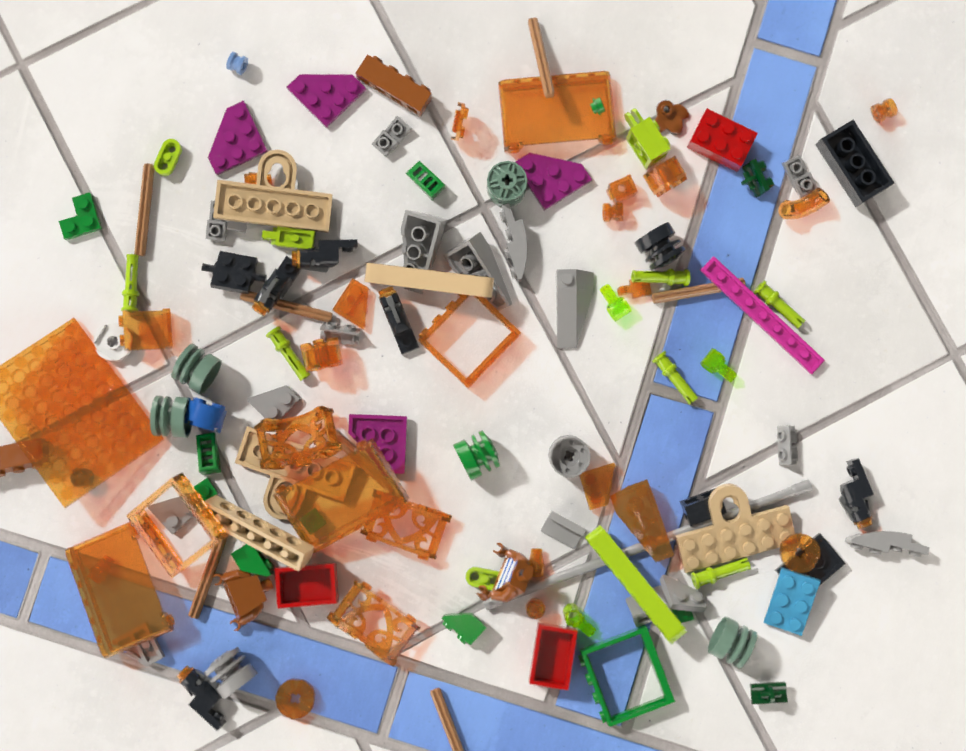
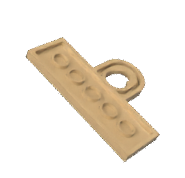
[213,150,333,233]
[235,426,357,520]
[675,484,797,573]

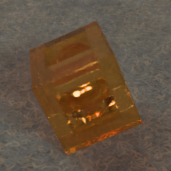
[606,174,638,204]

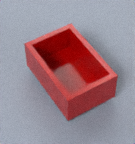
[687,108,758,172]
[275,563,339,608]
[528,622,578,691]

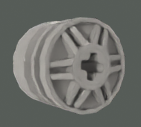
[548,435,591,478]
[204,647,258,700]

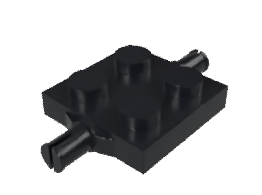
[201,251,267,295]

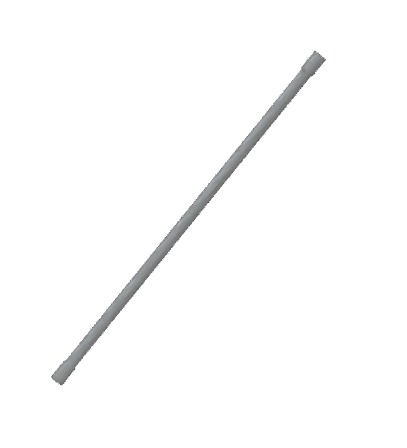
[483,480,813,610]

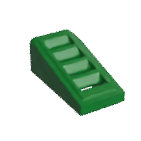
[406,161,445,200]
[196,432,221,475]

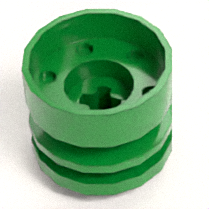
[453,430,500,481]

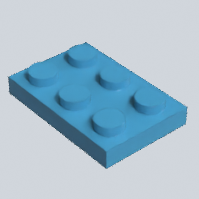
[763,567,820,636]

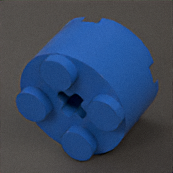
[184,397,227,433]

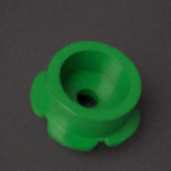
[590,97,606,116]

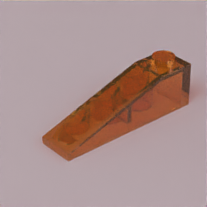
[610,479,674,562]

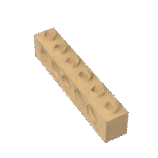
[199,495,315,571]

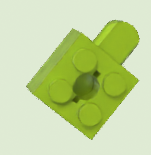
[624,108,671,170]

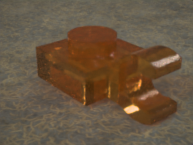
[617,279,652,299]

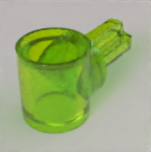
[600,284,632,322]
[700,348,737,382]
[563,603,596,637]

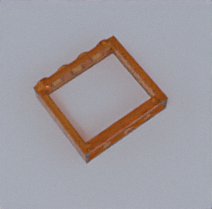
[418,294,521,389]
[126,472,229,578]

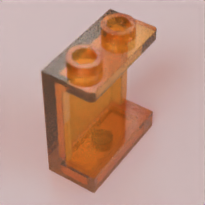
[118,308,173,351]

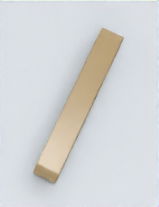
[365,263,494,297]

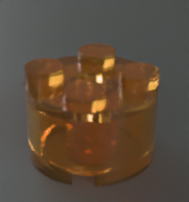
[643,156,687,197]
[300,337,343,372]

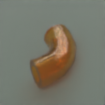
[778,187,830,220]

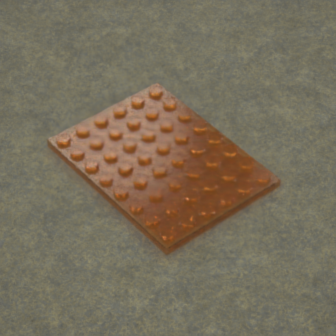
[0,318,165,509]

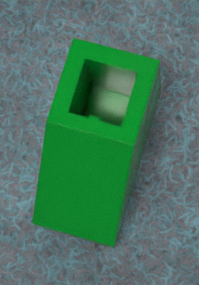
[231,544,274,577]
[442,613,486,646]

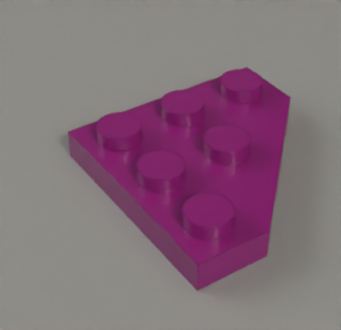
[286,74,366,128]
[208,100,268,176]
[515,153,592,211]
[348,414,407,474]

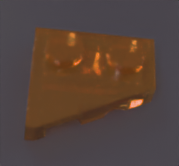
[332,278,369,330]
[579,463,615,510]

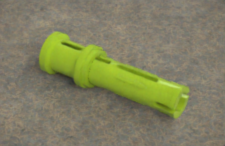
[121,254,139,313]
[631,269,690,286]
[753,280,805,329]
[266,326,311,381]
[652,351,698,405]
[690,558,751,590]

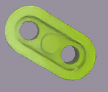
[154,139,182,176]
[465,567,499,590]

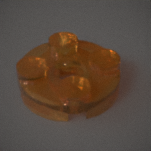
[451,102,469,141]
[779,533,820,573]
[275,678,315,719]

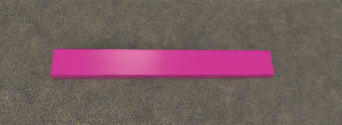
[700,256,825,374]

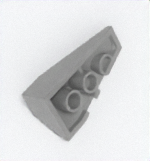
[401,210,447,294]
[443,232,512,312]
[556,269,594,348]

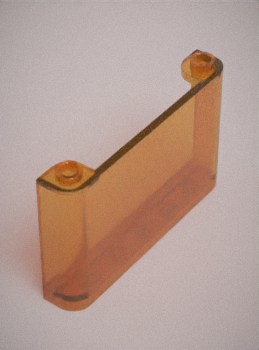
[498,71,617,153]
[273,438,409,554]
[65,521,175,658]

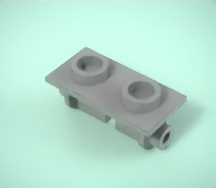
[320,322,361,345]
[777,426,798,465]

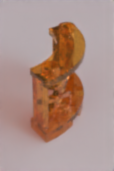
[254,406,343,470]
[360,489,452,561]
[327,580,421,667]

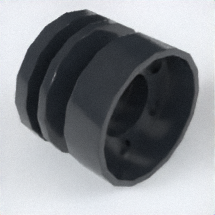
[635,222,686,271]

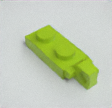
[261,226,316,249]

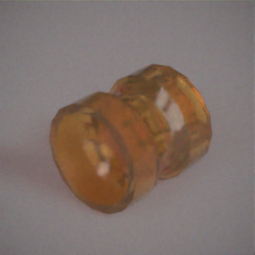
[871,98,898,123]
[602,202,624,222]
[525,598,545,619]

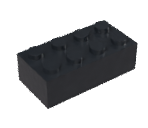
[815,119,894,208]

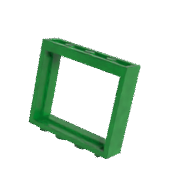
[578,625,675,727]

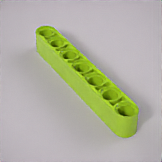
[585,525,687,644]

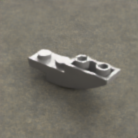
[499,203,527,283]
[845,531,930,557]

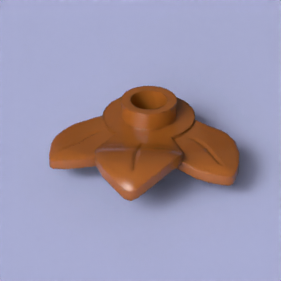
[655,100,690,135]

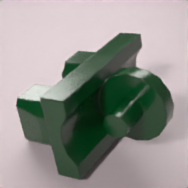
[741,159,774,197]
[750,681,788,705]

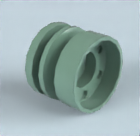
[487,161,527,207]
[171,343,222,395]
[150,395,192,438]
[708,616,758,669]

